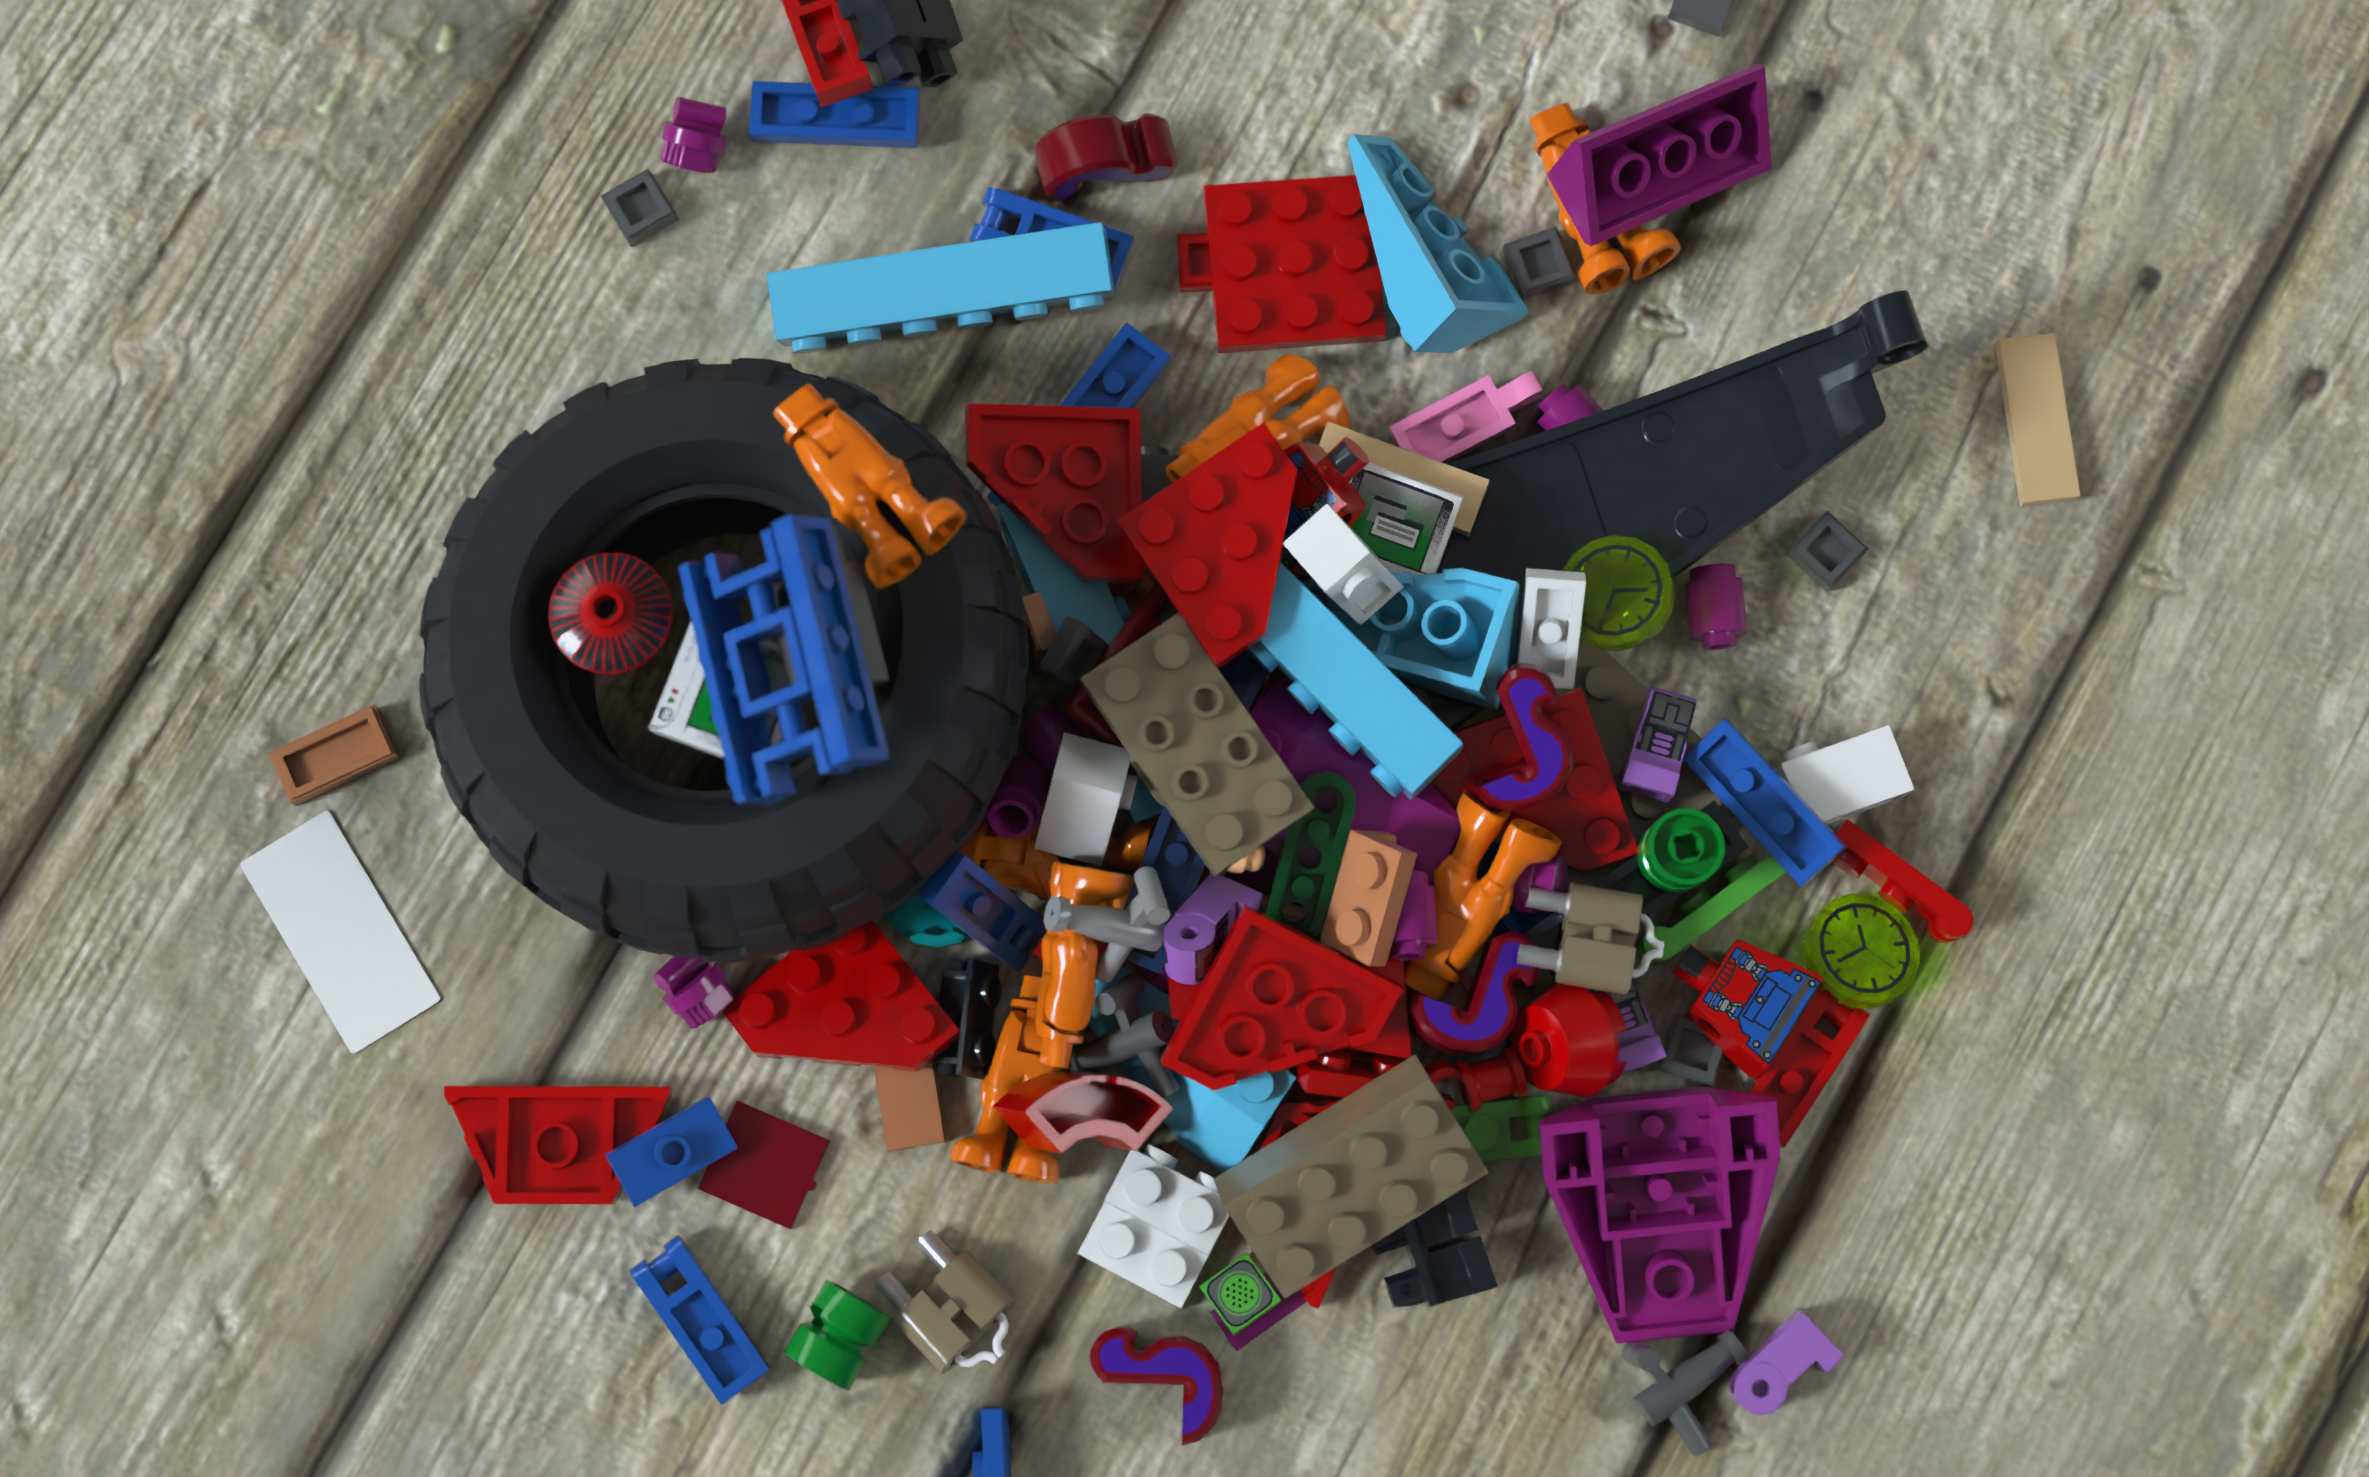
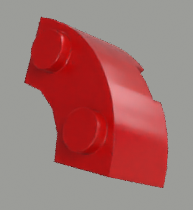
[993,1070,1173,1154]

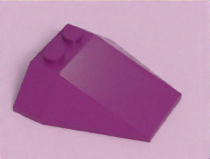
[1224,674,1461,902]
[1539,1086,1781,1344]

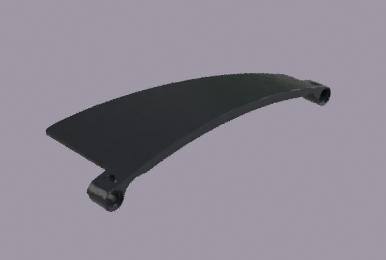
[1296,290,1928,731]

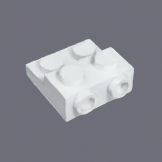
[1077,1144,1229,1309]

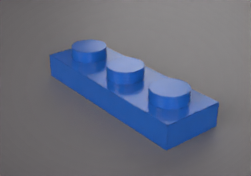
[749,81,921,148]
[1683,719,1847,887]

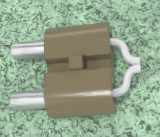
[1517,883,1664,995]
[874,1230,1016,1374]

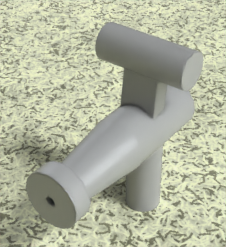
[1044,866,1170,983]

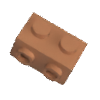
[1320,830,1417,966]

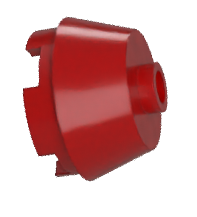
[1511,983,1626,1097]

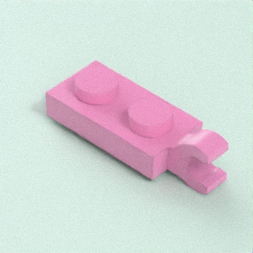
[1389,371,1543,464]

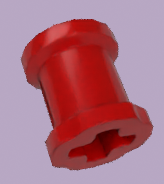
[1454,1045,1528,1113]

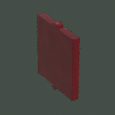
[697,1100,830,1230]

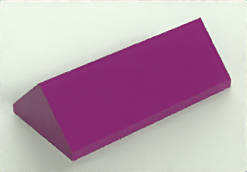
[1547,64,1772,247]

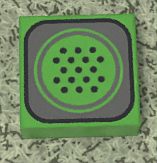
[1199,1252,1282,1336]

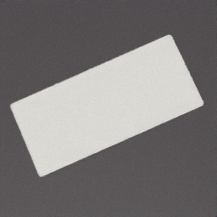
[240,811,440,1054]

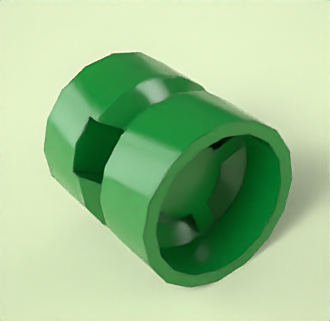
[1637,808,1725,893]
[783,1279,892,1391]

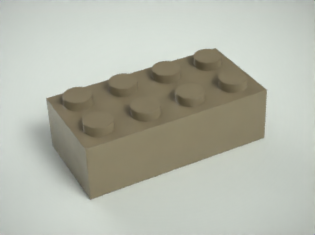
[1214,1054,1489,1299]

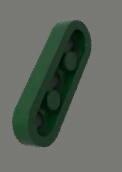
[1266,770,1356,939]

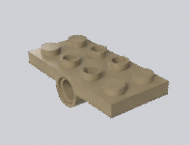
[1079,613,1314,878]

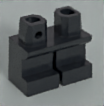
[836,0,963,88]
[1372,1188,1498,1308]

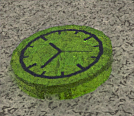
[1563,535,1675,651]
[1803,894,1920,1009]

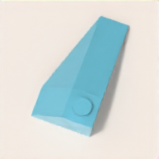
[1347,134,1529,353]
[1299,568,1520,710]
[1088,966,1297,1173]

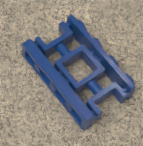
[679,515,890,804]

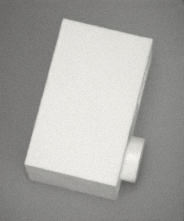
[1283,504,1404,626]
[1776,725,1915,825]
[1034,733,1138,866]

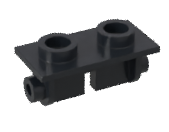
[932,958,1002,1080]

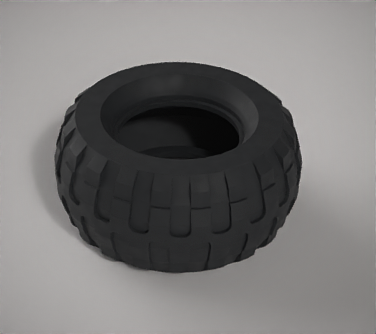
[419,358,1030,962]

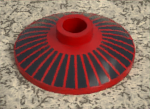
[549,553,673,675]

